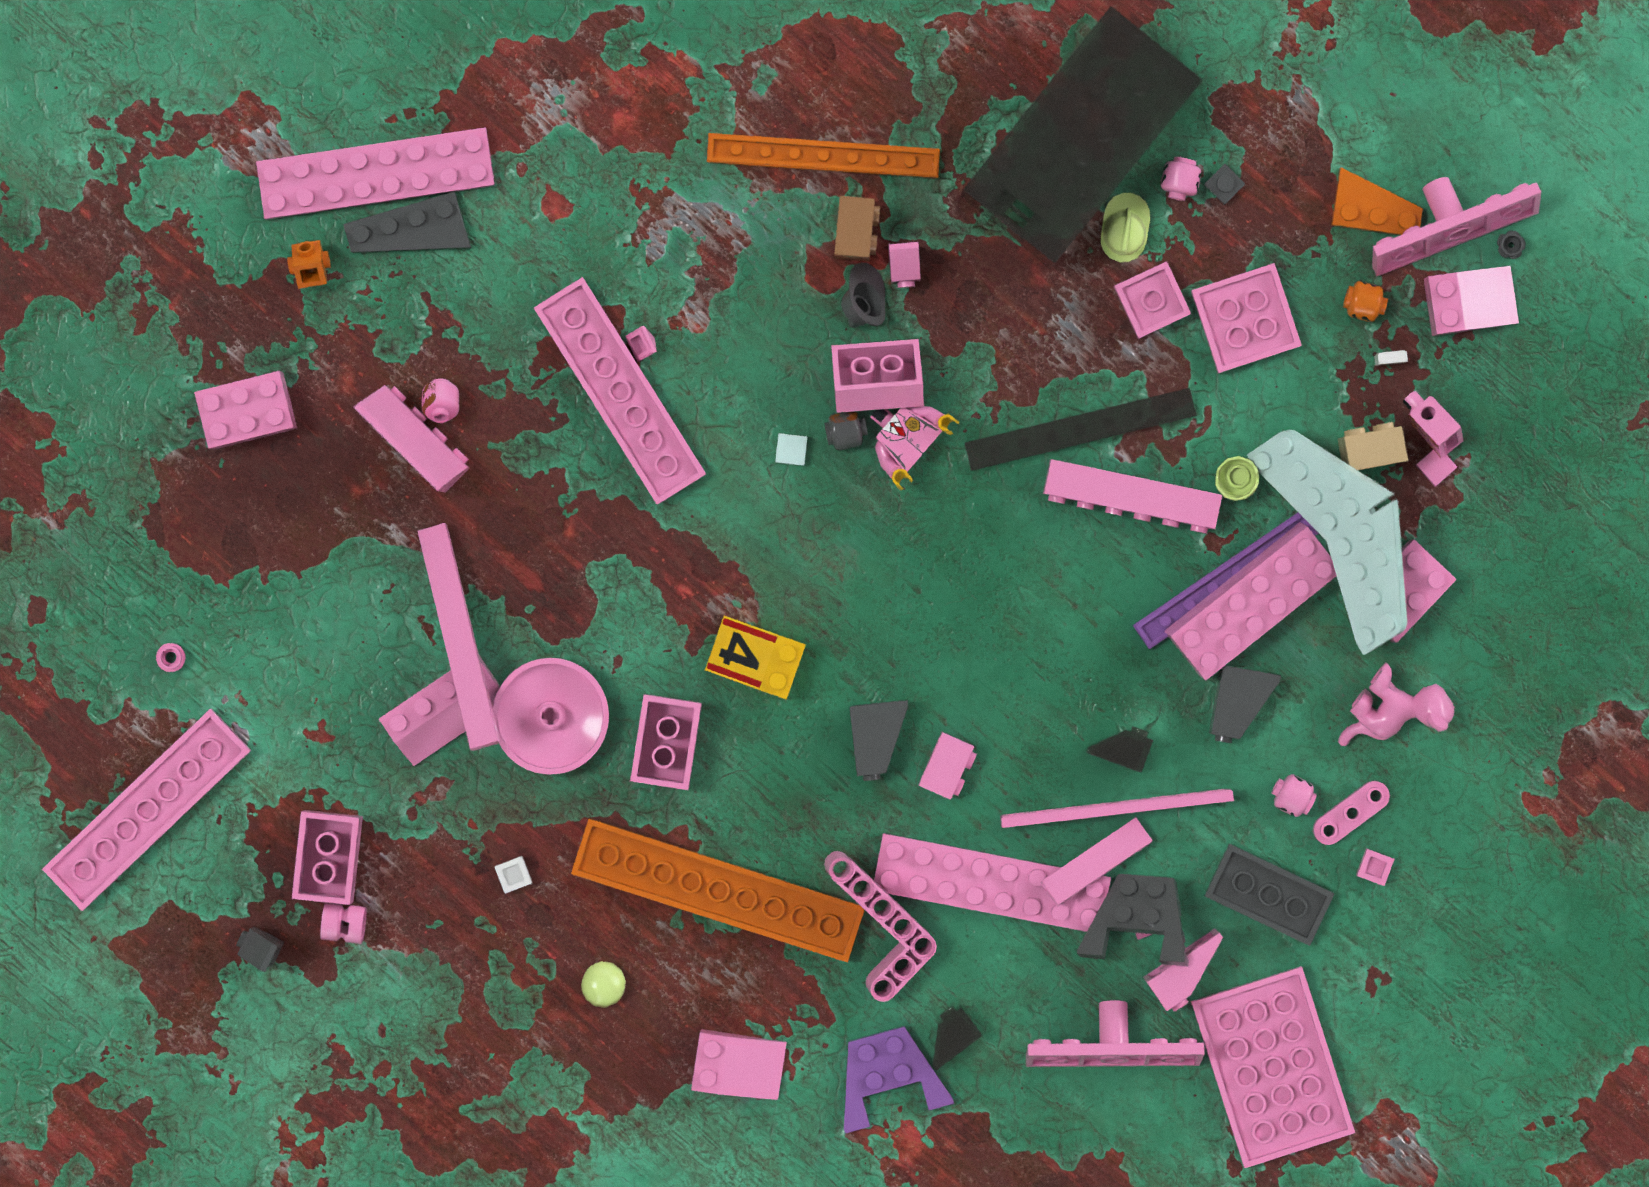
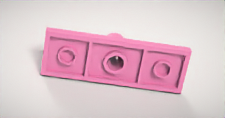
[1372,177,1541,276]
[1026,1000,1204,1067]

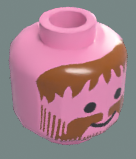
[422,379,459,423]

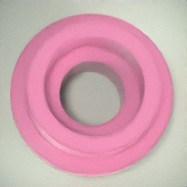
[156,643,186,672]

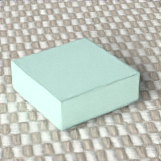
[775,433,807,466]

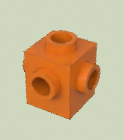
[287,240,331,289]

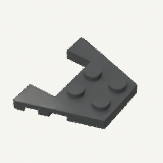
[1077,874,1189,967]

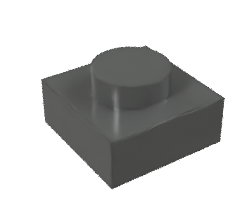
[1204,164,1245,205]

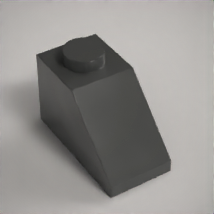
[236,926,285,972]

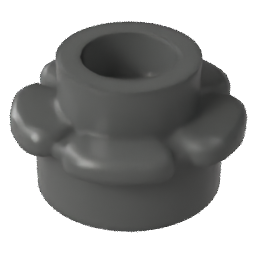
[1497,231,1526,259]

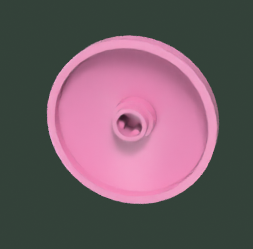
[493,658,609,774]

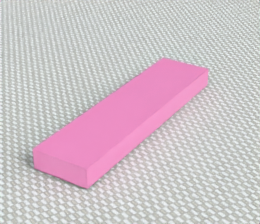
[1041,818,1153,907]

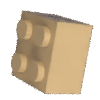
[1337,422,1408,470]

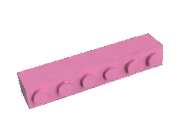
[1043,459,1222,534]

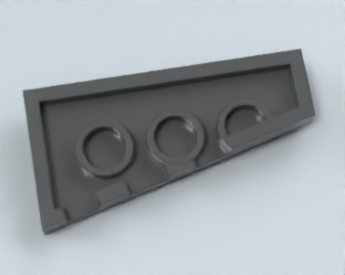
[343,192,472,253]

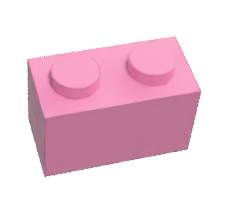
[918,732,977,800]

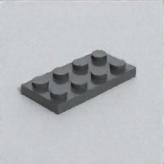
[1204,843,1335,946]

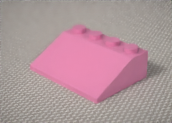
[354,385,469,493]

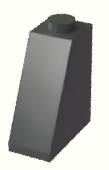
[1209,665,1281,743]
[849,700,908,781]

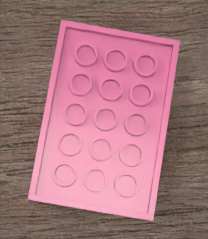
[1191,966,1355,1168]

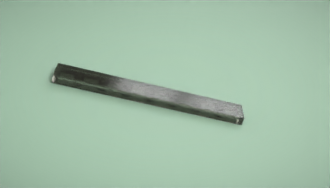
[964,388,1197,471]

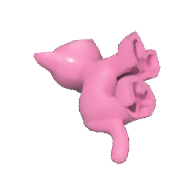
[1338,662,1454,746]

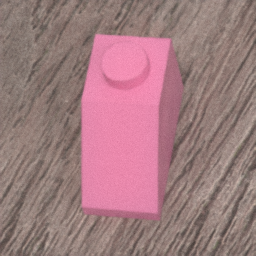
[888,242,921,288]

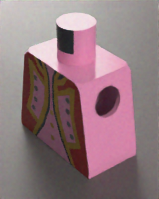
[1403,391,1463,458]

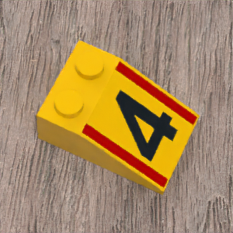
[705,616,806,700]

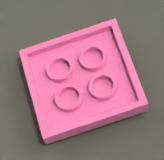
[1191,263,1302,373]

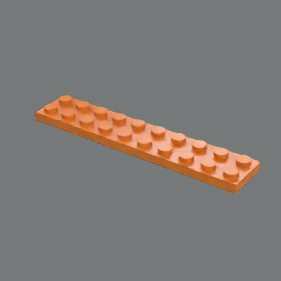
[571,818,865,963]

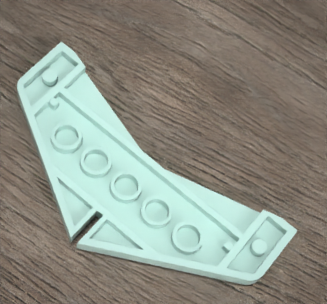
[1247,430,1407,655]

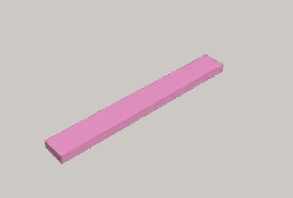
[417,523,500,751]
[1000,788,1234,828]

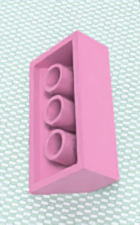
[379,655,500,766]

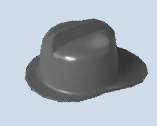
[841,262,886,328]

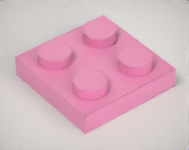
[1114,261,1191,339]

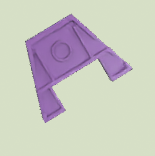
[844,1026,954,1133]

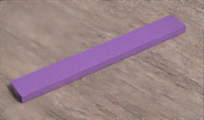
[1132,512,1319,649]

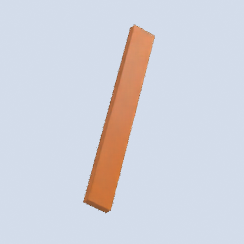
[707,133,940,179]

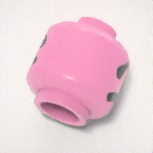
[1161,157,1202,201]
[1271,774,1317,817]

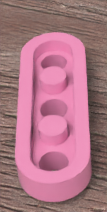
[1313,781,1390,845]

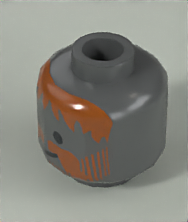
[824,411,868,451]

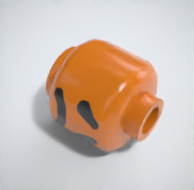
[1343,281,1388,322]

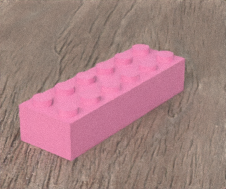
[1164,522,1337,681]

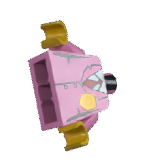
[870,406,959,490]

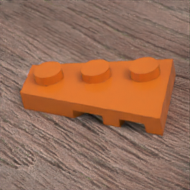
[1331,167,1423,236]

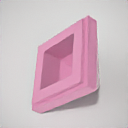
[625,326,657,362]

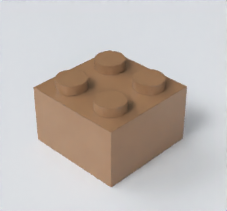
[834,196,880,262]

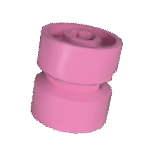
[320,902,367,944]

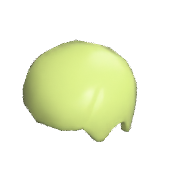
[1215,456,1259,501]
[581,961,626,1008]

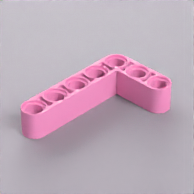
[824,851,937,1002]

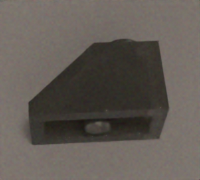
[1085,726,1153,773]
[932,1005,982,1071]

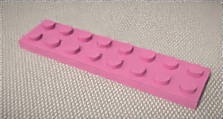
[256,127,495,220]
[534,277,706,505]
[42,709,252,911]
[874,833,1111,932]

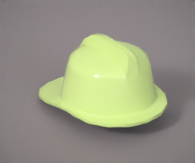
[1101,193,1150,262]

